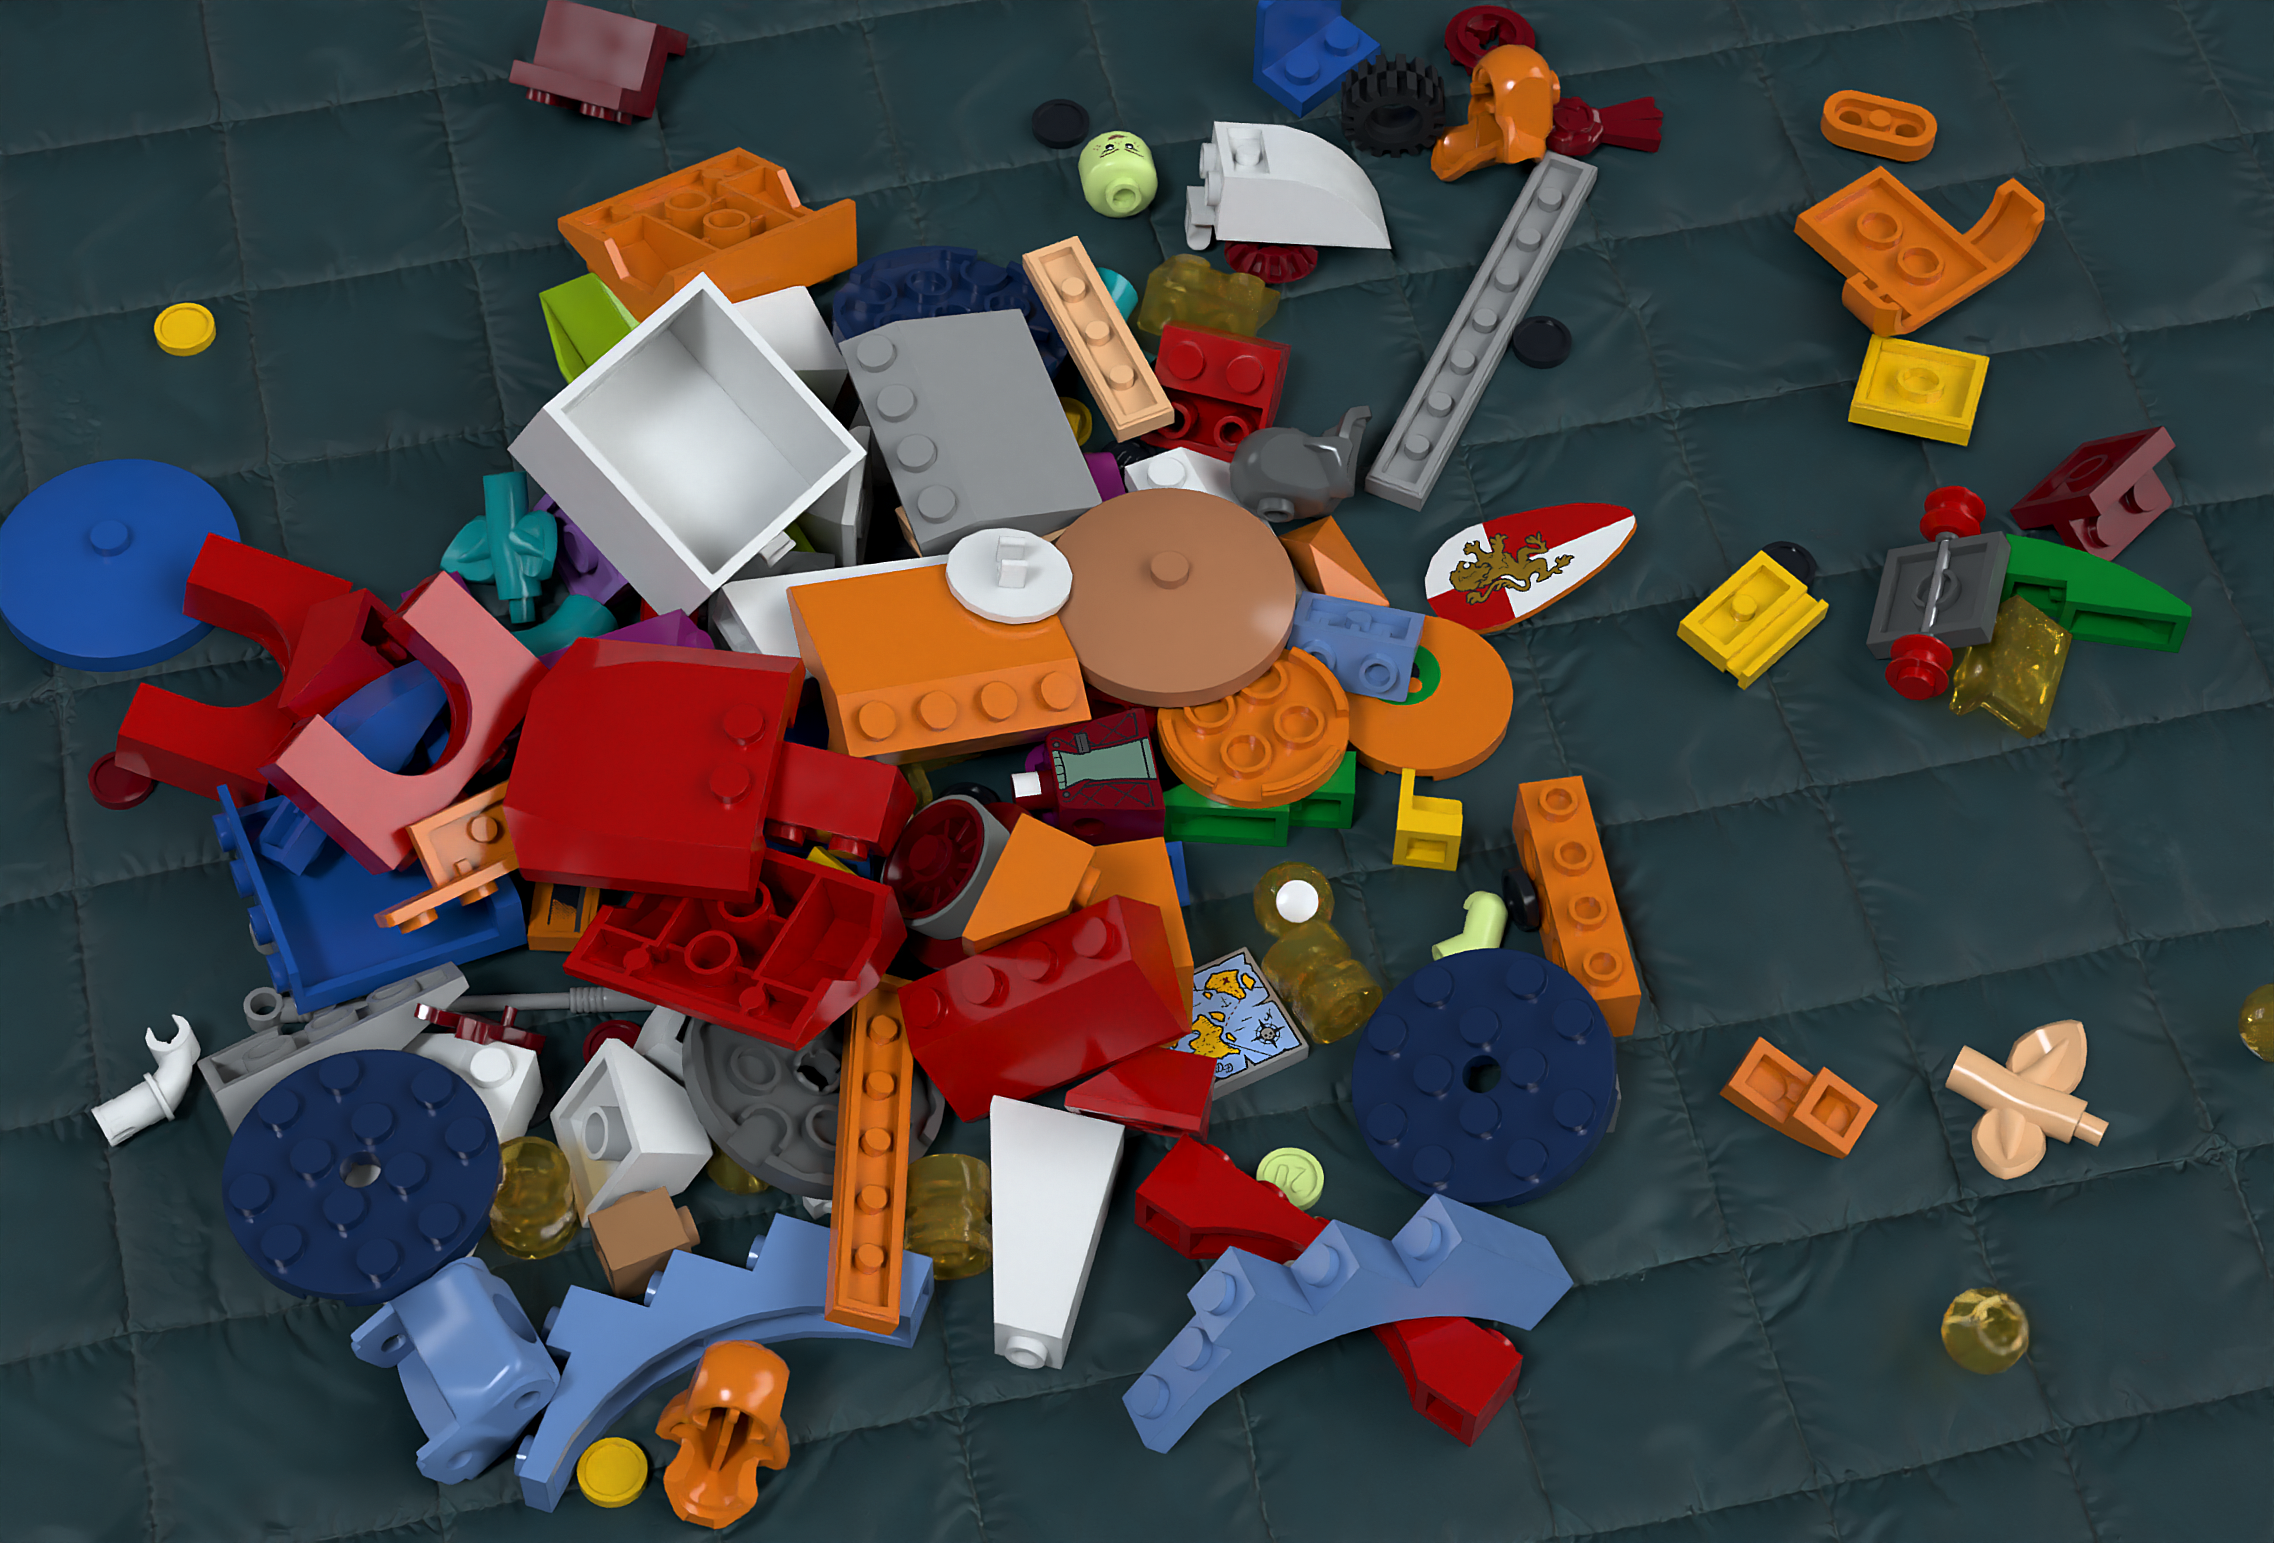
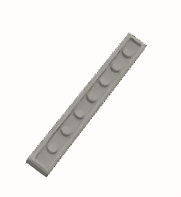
[1364,150,1598,512]

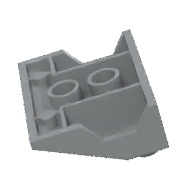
[838,308,1103,557]

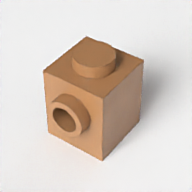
[588,1186,700,1300]

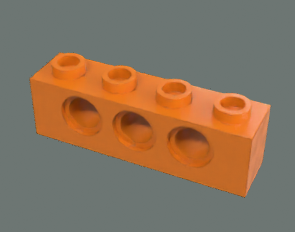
[1512,775,1641,1037]

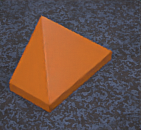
[1277,515,1390,608]

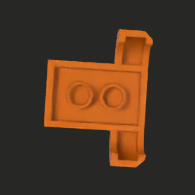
[1794,166,2045,337]

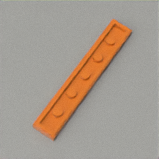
[824,973,914,1336]

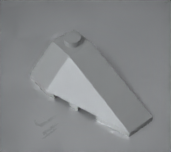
[196,961,469,1136]

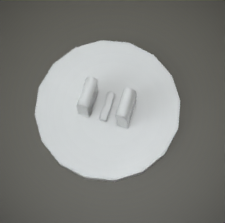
[945,528,1073,624]

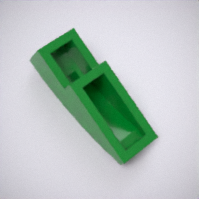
[1998,533,2192,653]
[1162,751,1356,847]

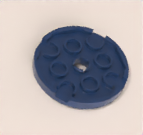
[831,246,1069,381]
[1351,948,1618,1208]
[222,1049,503,1307]

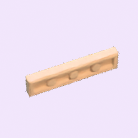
[1022,236,1174,443]

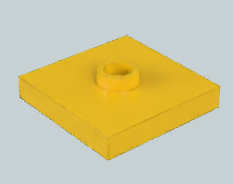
[1848,334,1990,446]

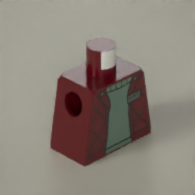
[1010,708,1166,845]

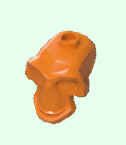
[1431,45,1560,182]
[655,1340,790,1530]

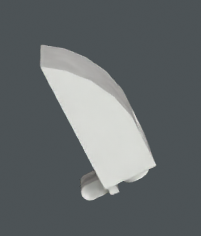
[1184,121,1391,250]

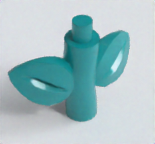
[439,471,558,623]

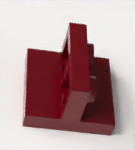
[2009,426,2175,561]

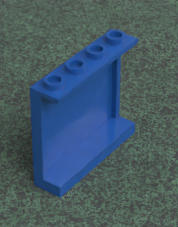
[212,719,528,1016]

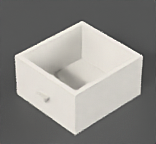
[507,271,867,616]

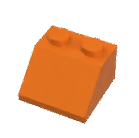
[962,813,1102,957]

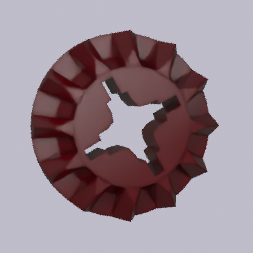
[1444,5,1535,77]
[1224,240,1318,284]

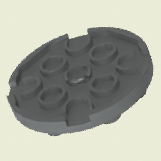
[682,1013,945,1200]

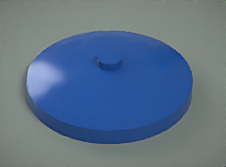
[0,459,242,672]

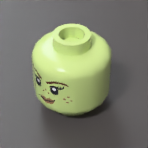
[1078,131,1158,218]

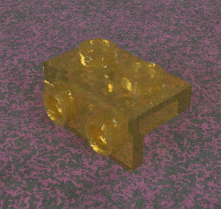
[1138,254,1281,337]
[1949,594,2073,739]

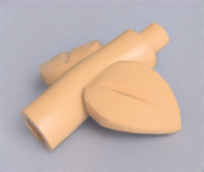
[1945,1019,2109,1180]

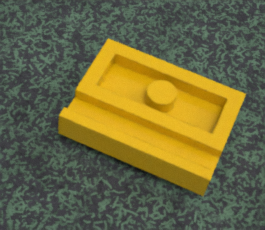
[1677,550,1829,690]

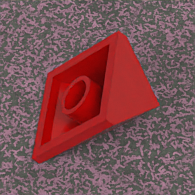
[1064,1047,1218,1144]

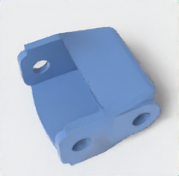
[350,1257,560,1485]

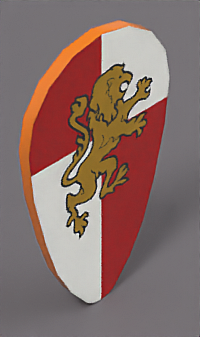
[1425,503,1637,635]

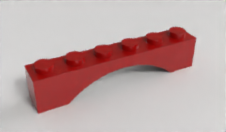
[1135,1133,1523,1447]

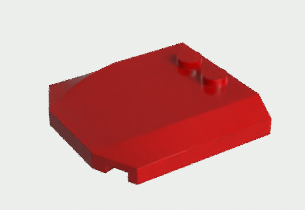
[502,637,806,904]

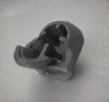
[1229,405,1373,522]

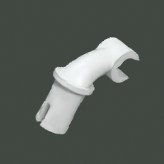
[91,1015,201,1148]

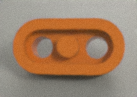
[1820,90,1937,162]

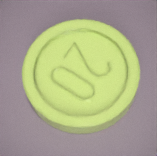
[1256,1148,1324,1211]

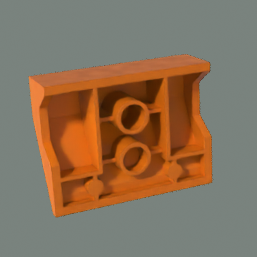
[557,147,858,323]
[786,563,1092,765]

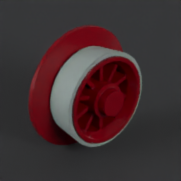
[880,794,1036,970]

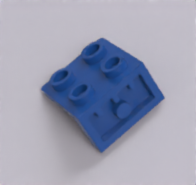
[1253,0,1381,118]

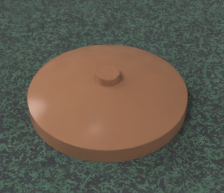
[1054,488,1296,708]

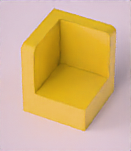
[1392,768,1463,871]

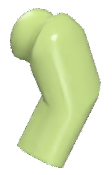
[1432,891,1508,961]

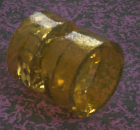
[1261,918,1383,1044]
[489,1136,578,1259]
[904,1153,993,1280]

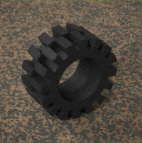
[1341,53,1446,158]

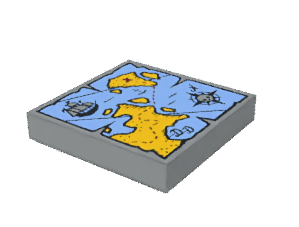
[1167,947,1309,1101]

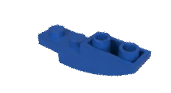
[251,660,449,876]

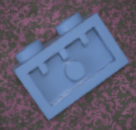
[1287,591,1425,702]

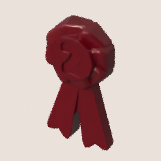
[1546,96,1664,156]
[413,1003,547,1056]

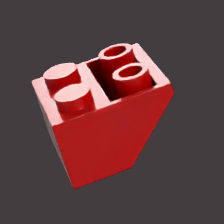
[1140,319,1292,463]
[277,588,418,724]

